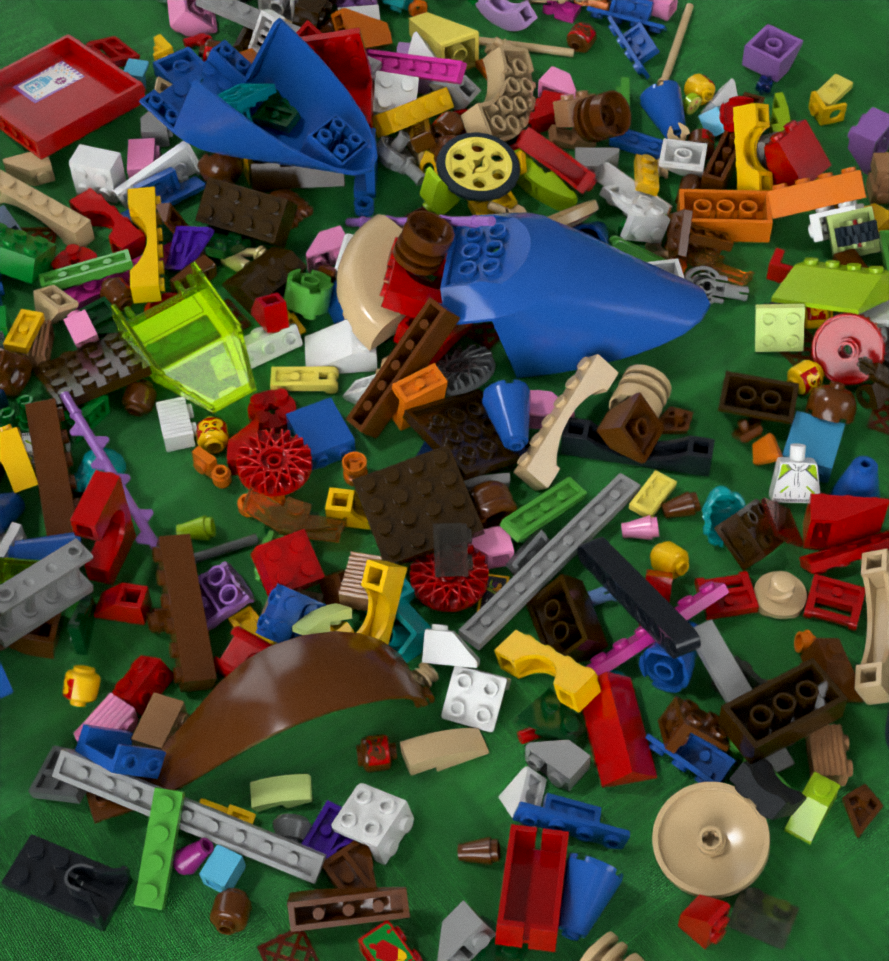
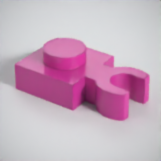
[543,1,581,24]

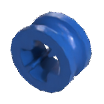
[354,196,374,217]

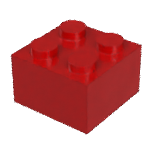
[250,529,325,597]

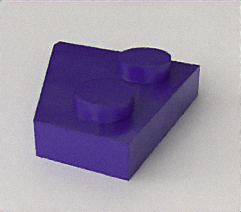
[165,226,215,272]
[301,800,354,860]

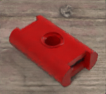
[213,626,272,677]

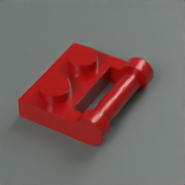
[86,36,140,68]
[694,571,759,620]
[803,574,865,631]

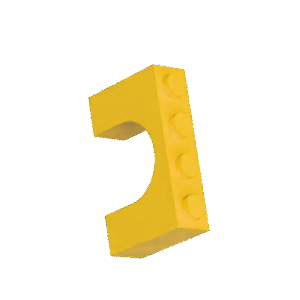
[0,424,38,493]

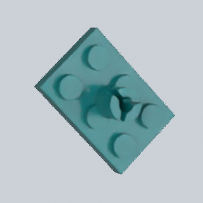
[217,83,276,122]

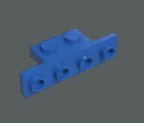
[586,0,668,34]
[607,15,660,79]
[120,167,206,225]
[645,732,737,783]
[513,793,630,849]

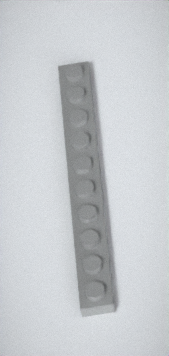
[196,0,382,77]
[459,473,640,650]
[52,748,327,884]

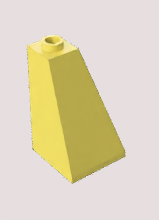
[409,12,479,70]

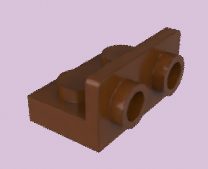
[688,225,734,254]

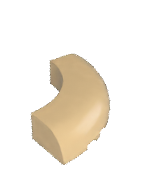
[461,46,536,147]
[336,214,406,351]

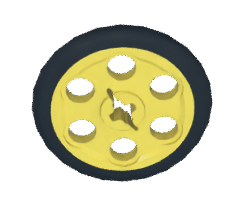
[436,132,520,202]

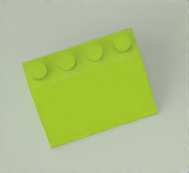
[771,258,889,314]

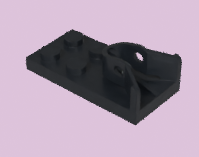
[1,834,133,931]

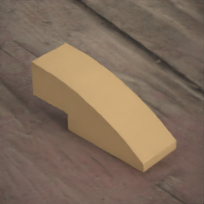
[400,728,489,776]

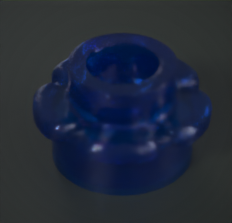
[755,75,774,95]

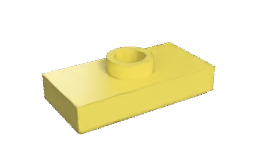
[816,74,853,107]
[629,470,677,517]

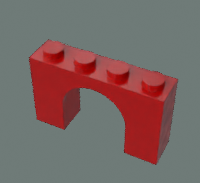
[379,237,448,318]
[70,470,136,585]

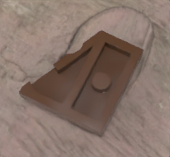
[667,209,693,259]
[322,840,376,888]

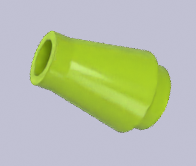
[176,515,216,540]

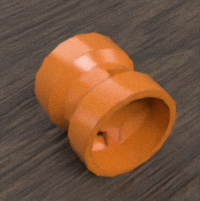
[342,452,368,486]

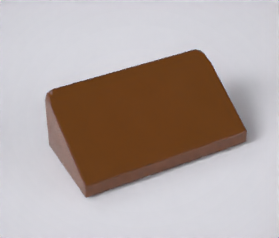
[156,203,189,235]

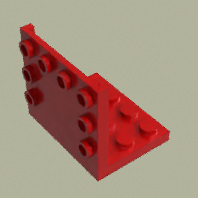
[301,28,374,128]

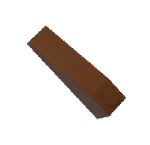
[287,887,410,932]

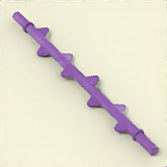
[345,215,496,228]
[60,391,158,549]

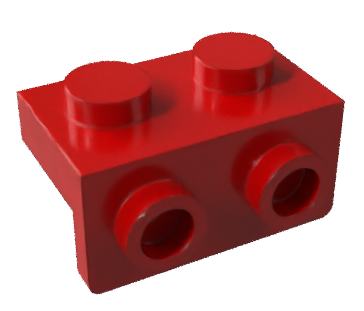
[111,655,174,716]

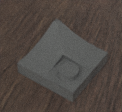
[28,746,87,804]

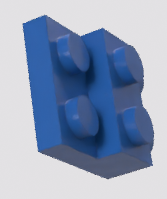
[153,46,203,84]
[256,583,326,643]

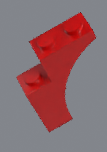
[516,126,596,194]

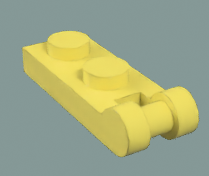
[270,366,339,394]

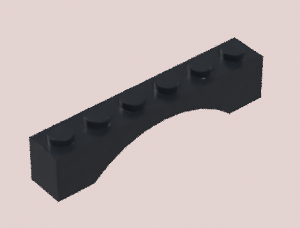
[561,417,715,477]

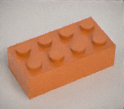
[768,167,867,219]
[677,189,773,243]

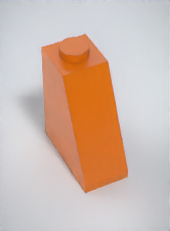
[331,8,393,50]

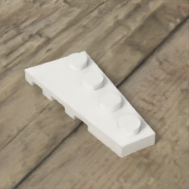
[113,141,201,209]

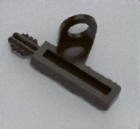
[856,356,889,409]

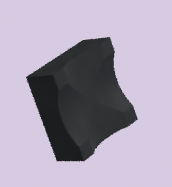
[729,758,807,820]

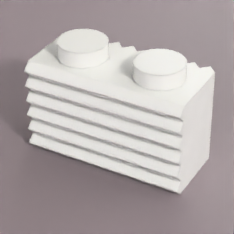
[156,396,197,452]

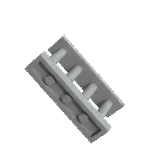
[0,538,93,648]

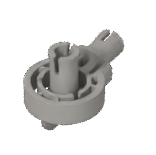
[377,130,425,186]
[684,266,749,304]

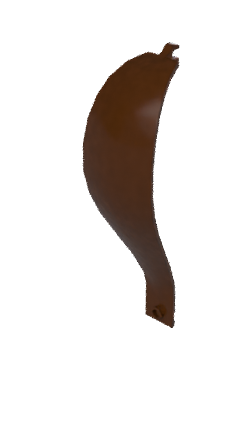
[86,631,435,824]

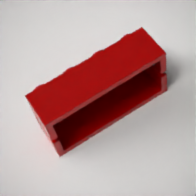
[495,824,569,952]

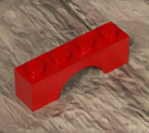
[69,188,147,260]

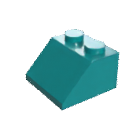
[388,598,432,663]

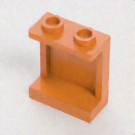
[391,363,448,431]

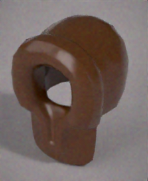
[0,348,32,397]
[469,480,518,529]

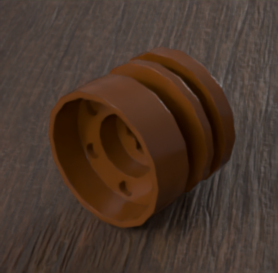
[573,90,631,143]
[393,210,455,276]

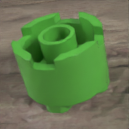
[284,269,334,320]

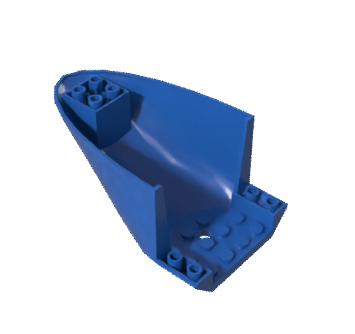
[139,18,378,176]
[440,212,711,378]

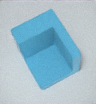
[123,58,149,90]
[698,106,725,137]
[199,845,246,892]

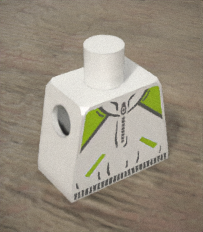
[769,443,820,503]

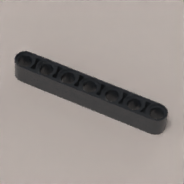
[577,537,701,659]

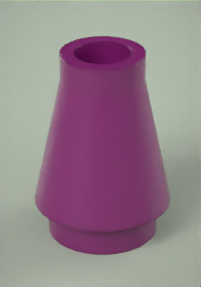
[173,837,214,875]

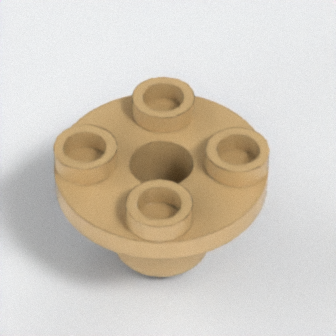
[754,571,807,619]

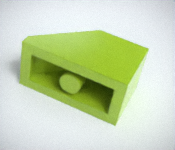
[419,166,460,215]
[784,771,841,844]

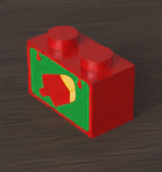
[358,920,423,961]

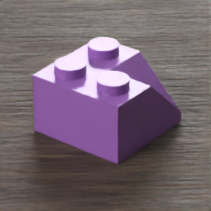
[742,24,803,82]
[848,107,889,175]

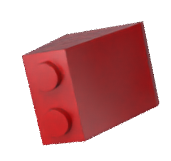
[764,119,831,187]

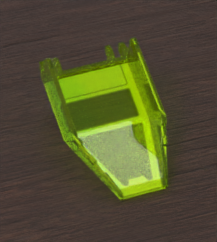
[110,262,257,414]

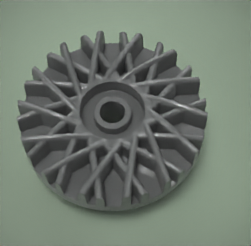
[436,344,495,396]

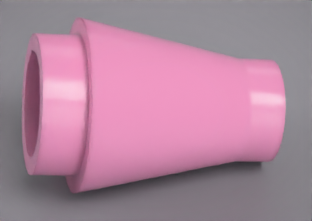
[621,515,659,540]

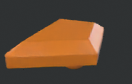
[752,433,783,466]

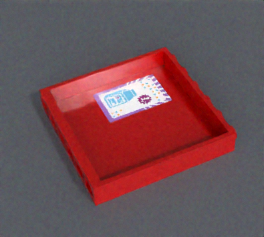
[0,34,146,160]

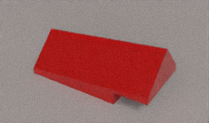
[582,671,657,788]

